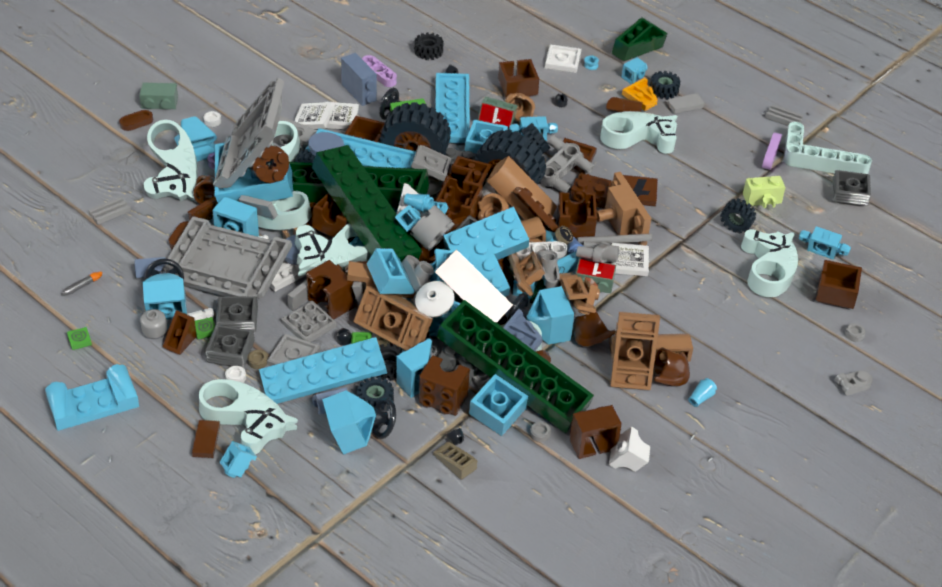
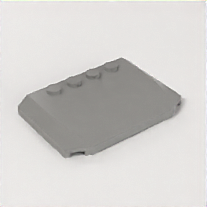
[213,78,284,188]
[163,216,292,299]

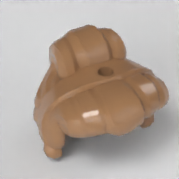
[504,93,535,123]
[477,193,509,220]

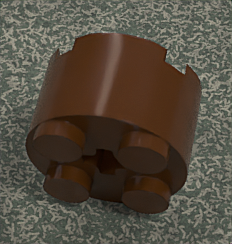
[248,144,289,183]

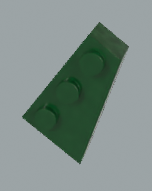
[611,17,668,61]

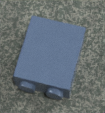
[341,53,377,106]

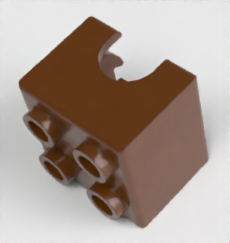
[435,177,483,220]
[312,192,349,237]
[557,192,597,238]
[306,260,356,320]
[419,355,470,416]

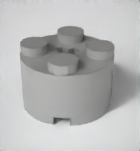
[410,205,455,251]

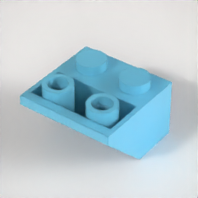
[367,248,415,294]
[397,338,432,398]

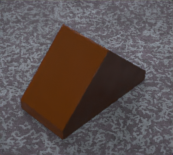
[163,310,197,355]

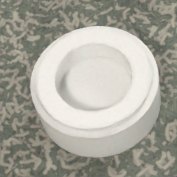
[204,111,221,127]
[225,366,246,383]

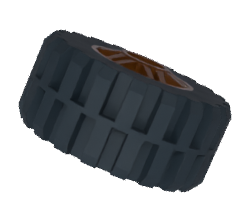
[381,102,451,169]
[475,130,546,185]

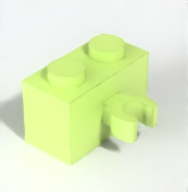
[743,176,786,208]

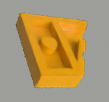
[622,78,658,111]

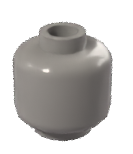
[140,309,167,338]

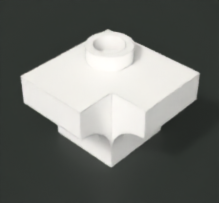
[609,427,650,472]

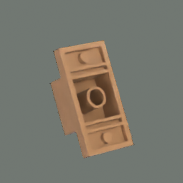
[597,172,651,246]
[353,286,433,351]
[610,312,660,390]

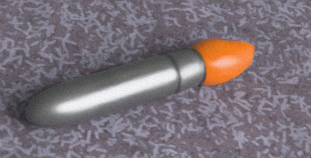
[61,271,102,296]

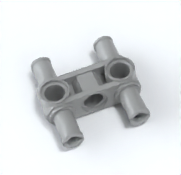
[540,135,595,193]

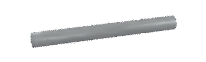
[578,234,652,244]

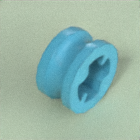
[584,56,599,70]

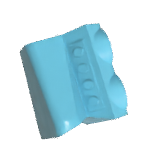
[174,116,217,162]

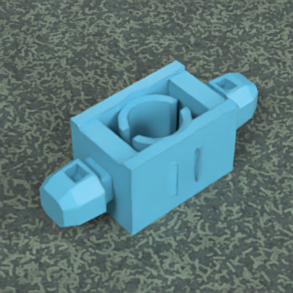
[509,116,558,140]
[799,226,851,260]

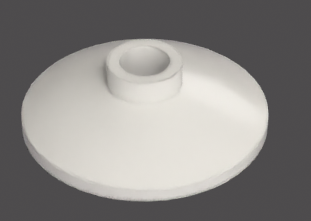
[415,281,454,317]

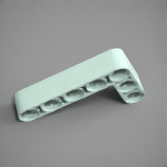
[783,122,872,174]

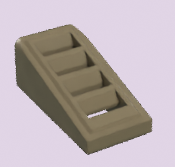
[433,442,477,480]

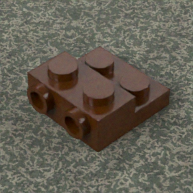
[570,173,612,208]

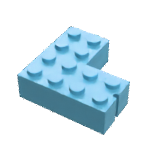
[215,142,293,203]
[443,207,529,297]

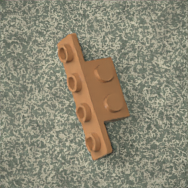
[506,251,545,296]
[571,277,600,315]

